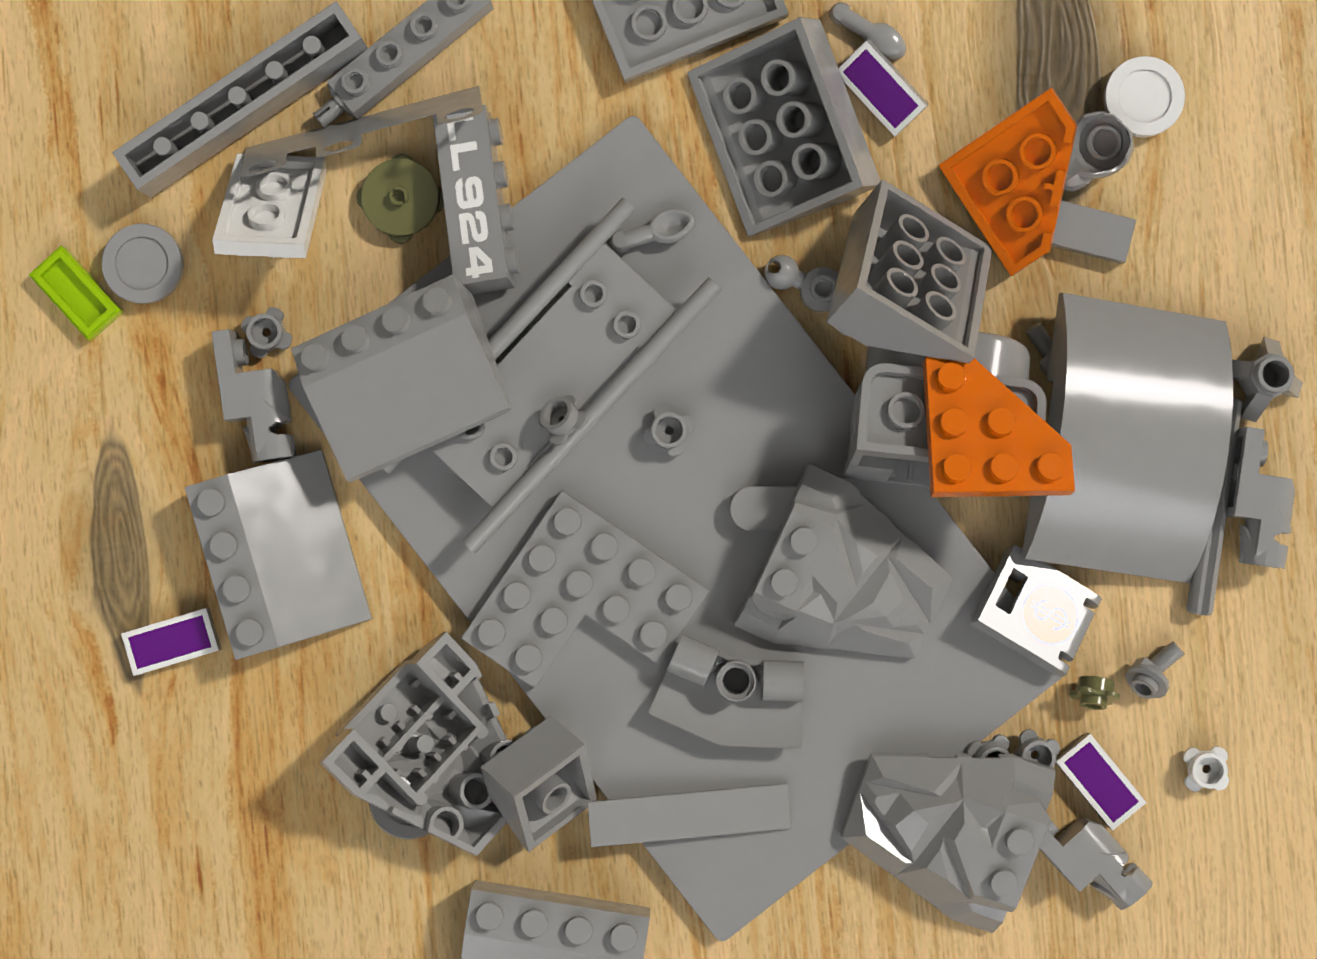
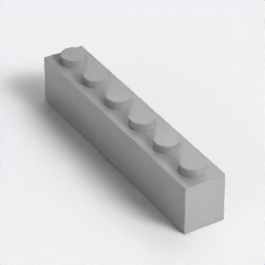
[112,1,368,198]

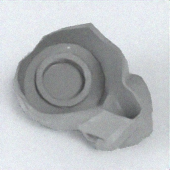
[1064,111,1134,192]

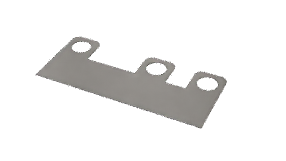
[240,86,483,177]

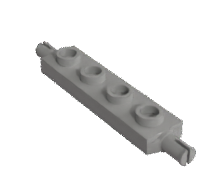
[313,0,494,128]

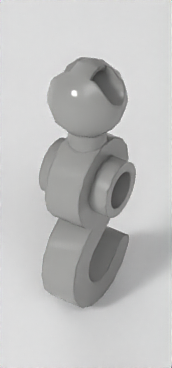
[764,255,839,313]

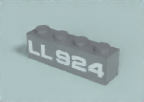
[433,105,520,295]

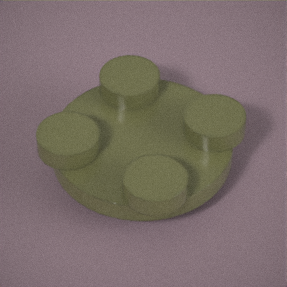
[356,154,444,244]

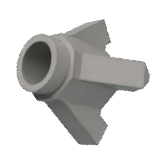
[1232,337,1303,422]

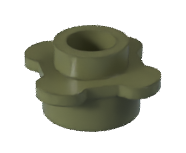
[1069,676,1120,710]

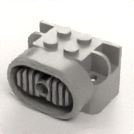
[842,332,1047,497]

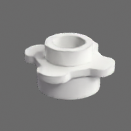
[1183,746,1229,792]

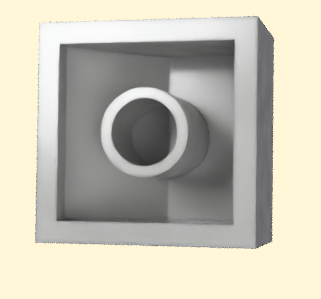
[481,716,597,852]

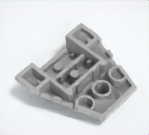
[734,463,953,658]
[319,632,514,856]
[840,753,1056,933]

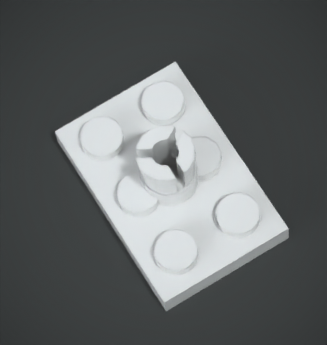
[212,154,327,258]

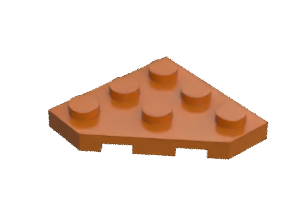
[938,88,1078,276]
[923,357,1075,497]

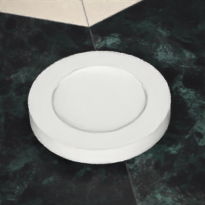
[1103,56,1185,138]

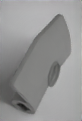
[649,634,804,749]

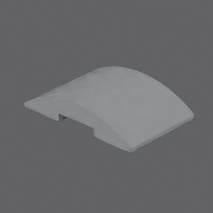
[1021,293,1233,583]

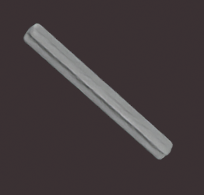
[1187,398,1242,616]

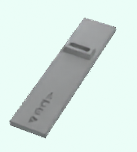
[587,783,791,847]

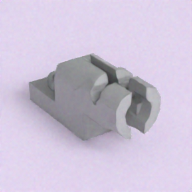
[211,329,296,463]
[1227,427,1295,569]
[1040,817,1152,910]

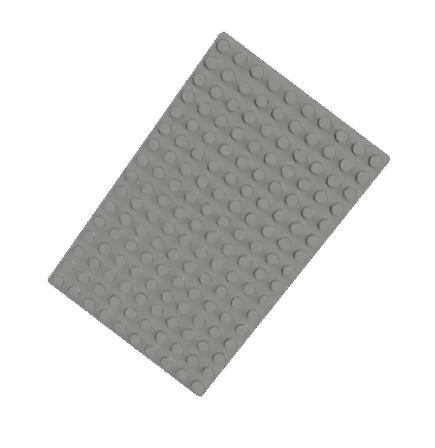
[289,116,1064,941]

